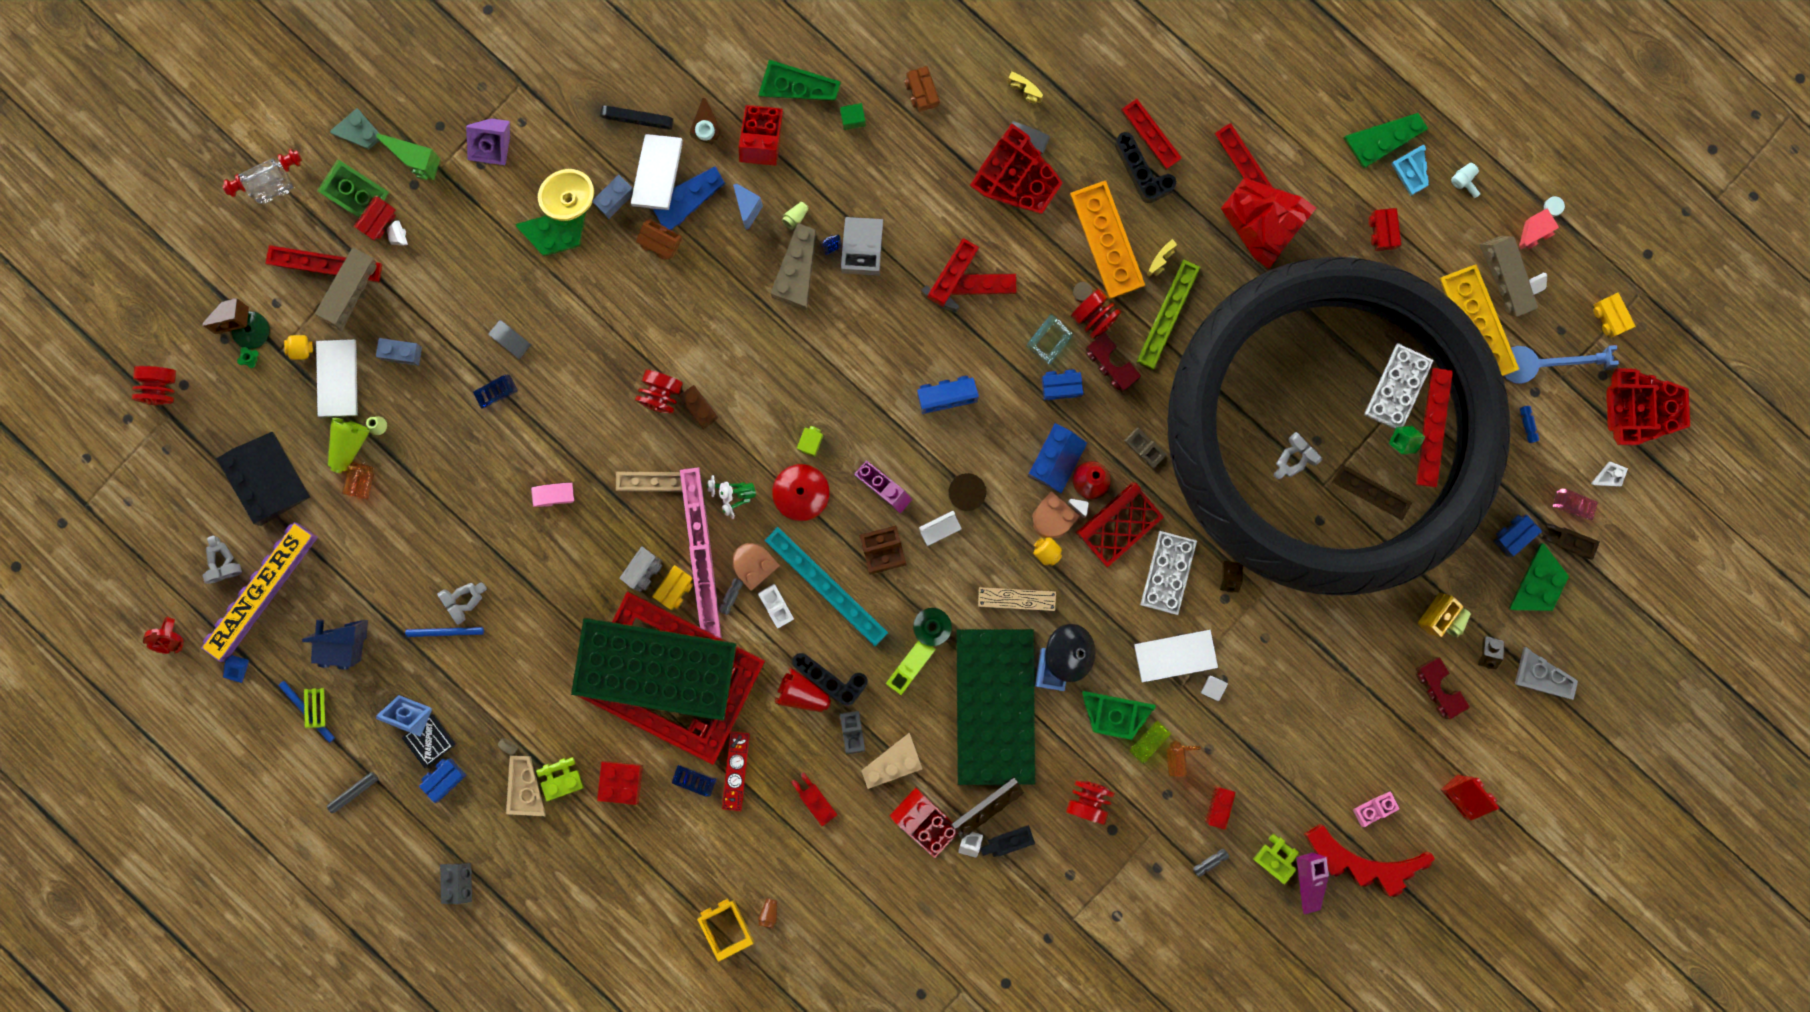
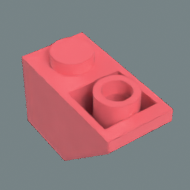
[1519,208,1559,250]

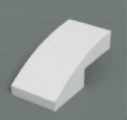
[758,584,794,629]

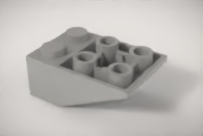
[841,217,883,276]
[620,546,663,592]

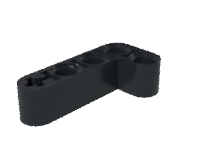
[1115,132,1177,203]
[792,653,868,706]

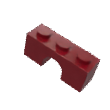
[1086,332,1141,393]
[1416,657,1470,719]

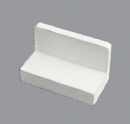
[919,511,962,546]

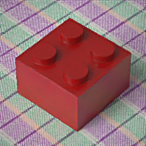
[597,761,643,805]

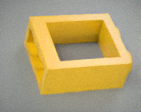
[697,899,755,962]

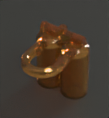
[342,462,374,499]
[1167,741,1201,777]

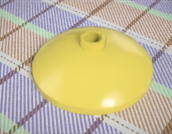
[538,169,594,221]

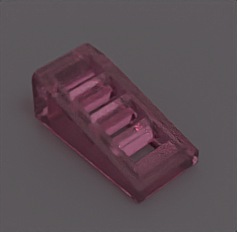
[1553,489,1598,520]

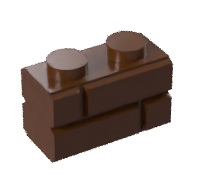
[679,385,718,429]

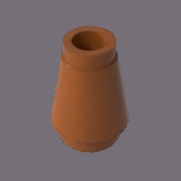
[758,899,777,929]

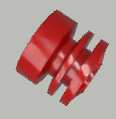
[1070,288,1122,340]
[132,366,176,405]
[635,369,683,414]
[1066,780,1115,825]

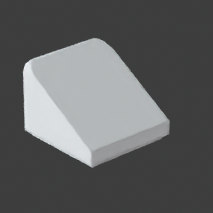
[1529,273,1547,294]
[1068,499,1089,518]
[1201,676,1228,701]
[958,832,983,858]

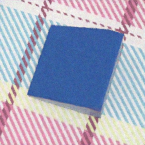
[223,655,249,683]

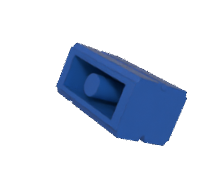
[1042,369,1083,400]
[1494,514,1542,558]
[419,759,467,803]

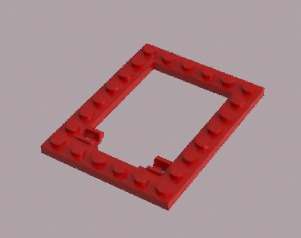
[578,591,766,765]

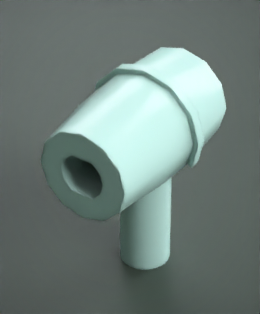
[1451,163,1480,198]

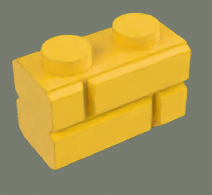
[1593,292,1636,338]
[652,565,694,610]
[1418,593,1463,638]

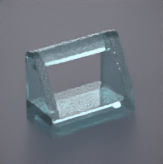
[1026,314,1074,364]

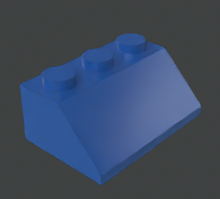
[917,376,979,414]
[1028,423,1087,493]

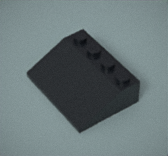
[216,432,310,526]

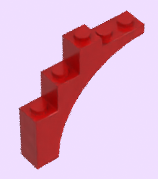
[1303,824,1435,897]

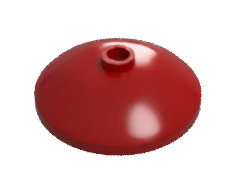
[772,464,830,521]

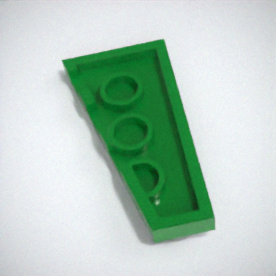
[758,60,841,101]
[1343,113,1428,169]

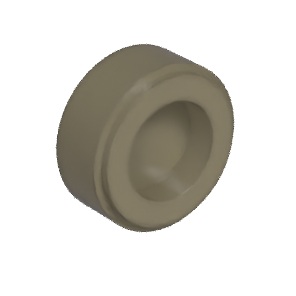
[1073,282,1092,302]
[498,738,518,755]

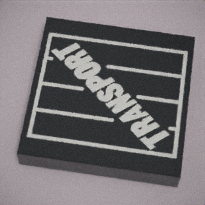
[402,714,457,768]

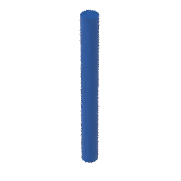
[405,627,484,637]
[278,681,335,743]

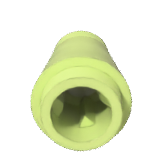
[782,202,809,230]
[366,416,387,435]
[1446,608,1471,637]

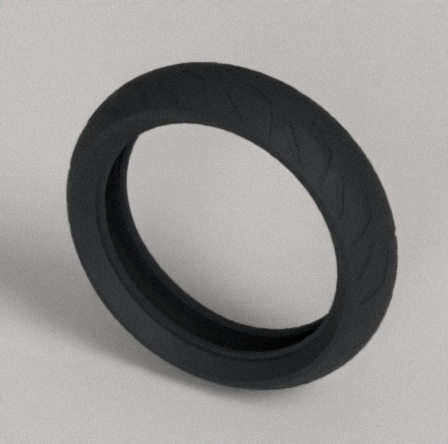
[1167,257,1511,596]

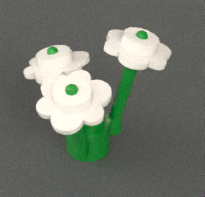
[706,475,756,519]

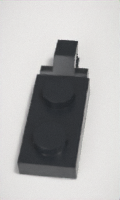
[980,825,1035,857]

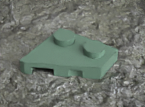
[330,108,380,150]

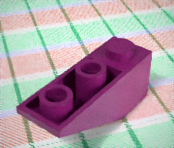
[854,460,913,513]
[1297,853,1329,914]

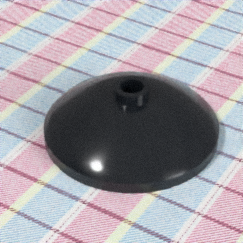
[1046,624,1096,682]

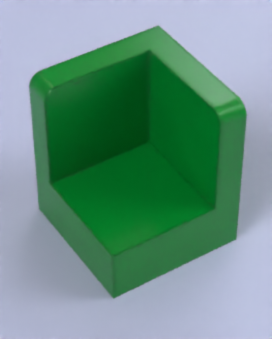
[840,103,866,130]
[1388,426,1425,455]

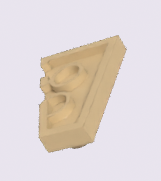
[506,755,546,816]

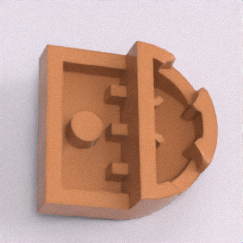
[1032,491,1080,539]
[732,543,780,591]

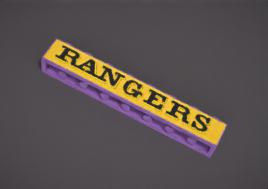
[201,522,318,662]

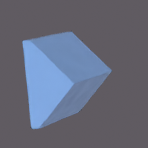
[733,184,763,230]
[1035,648,1066,691]
[376,695,432,737]

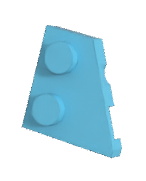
[1391,145,1429,196]

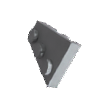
[1515,647,1578,700]

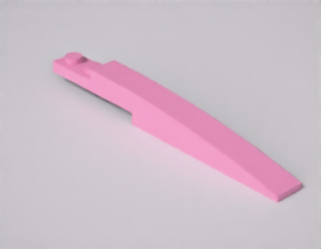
[680,467,722,638]

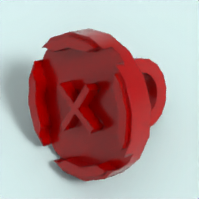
[143,617,184,654]

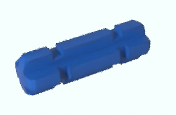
[1520,406,1539,443]

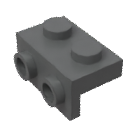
[440,863,472,904]

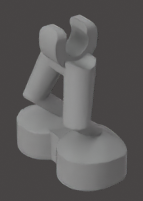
[1274,432,1323,479]
[202,536,242,584]
[437,582,487,625]

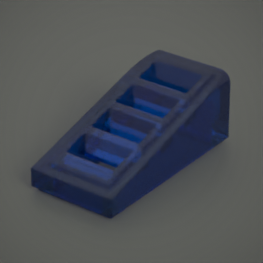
[819,234,842,255]
[473,375,518,409]
[671,765,716,797]

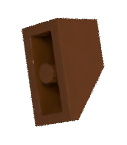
[689,98,720,145]
[203,298,249,334]

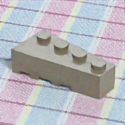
[770,223,816,311]
[1479,236,1538,316]
[315,247,377,331]

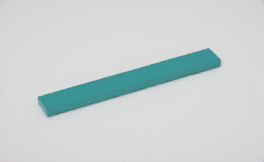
[764,527,888,646]

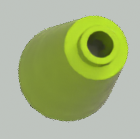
[328,418,370,473]

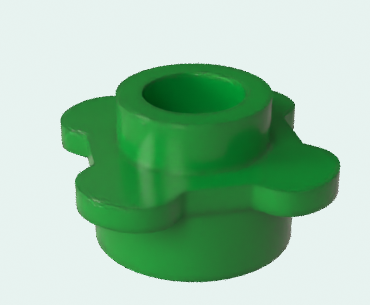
[237,347,259,368]

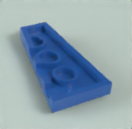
[653,166,725,230]

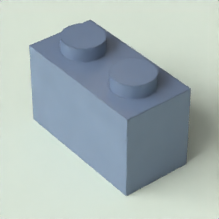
[592,175,633,219]
[376,338,422,366]

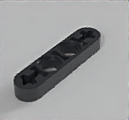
[600,106,674,130]

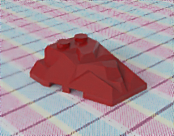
[969,123,1063,214]
[1221,178,1317,269]
[1606,368,1690,446]

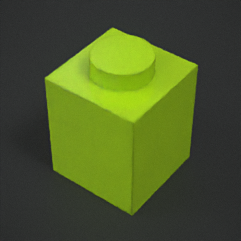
[797,426,823,457]

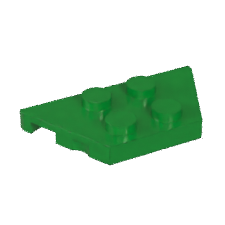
[516,211,587,256]
[1508,543,1569,611]
[1082,691,1156,740]

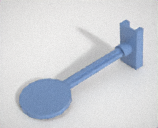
[1504,345,1619,384]

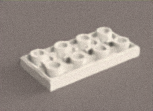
[631,134,683,210]
[316,339,358,417]
[1364,344,1434,430]
[1140,531,1197,615]
[1134,630,1218,682]

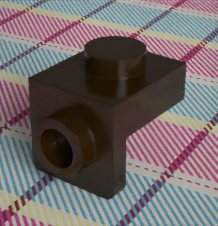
[1220,561,1243,593]
[1478,636,1504,669]

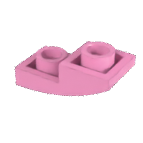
[531,483,574,507]
[1353,792,1399,827]

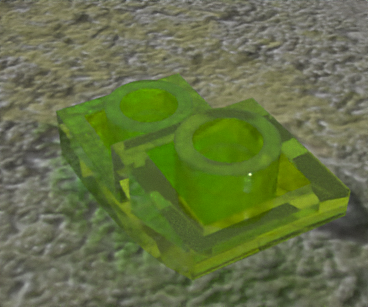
[1129,720,1172,764]

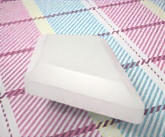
[387,221,408,245]
[1591,462,1628,487]

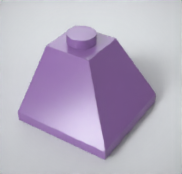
[466,119,510,165]

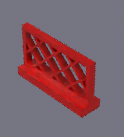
[1075,482,1164,568]

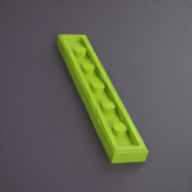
[1136,259,1201,370]

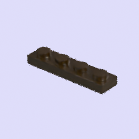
[1332,464,1413,520]
[952,778,1024,839]

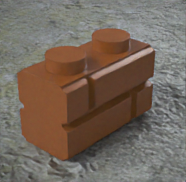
[904,66,940,112]
[636,219,683,260]

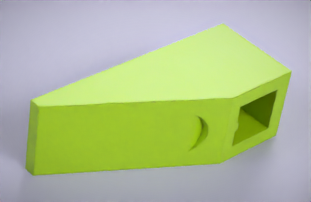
[886,640,936,695]

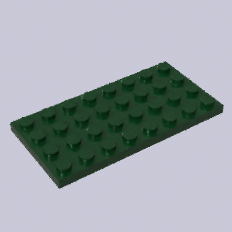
[571,618,737,721]
[956,629,1035,785]

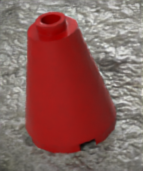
[1073,461,1111,499]
[775,668,831,713]

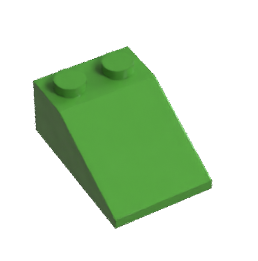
[376,133,440,181]
[317,159,389,217]

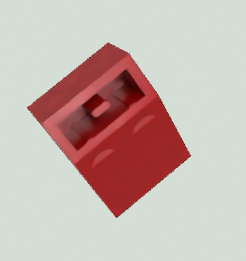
[738,105,783,166]
[1440,775,1500,821]
[889,788,958,858]

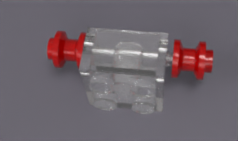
[222,148,302,204]

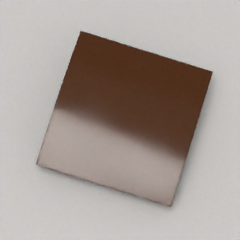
[859,526,907,575]

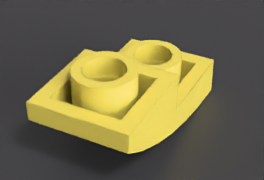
[1008,71,1043,104]
[1147,239,1177,277]

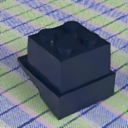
[302,619,368,670]

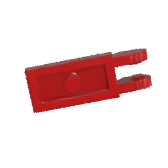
[791,772,838,826]

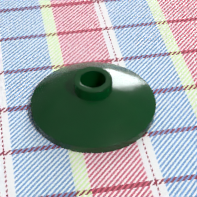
[231,312,270,349]
[913,608,952,646]

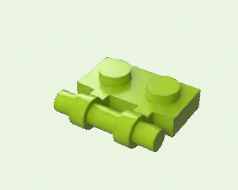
[536,757,584,801]
[1253,834,1301,885]

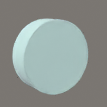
[695,120,715,141]
[1544,196,1565,217]

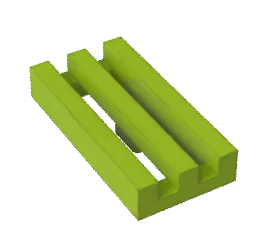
[304,688,325,728]

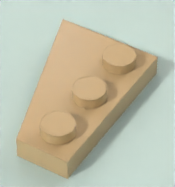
[861,732,922,789]

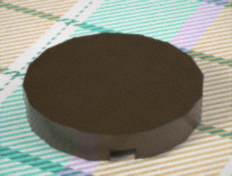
[948,473,986,511]

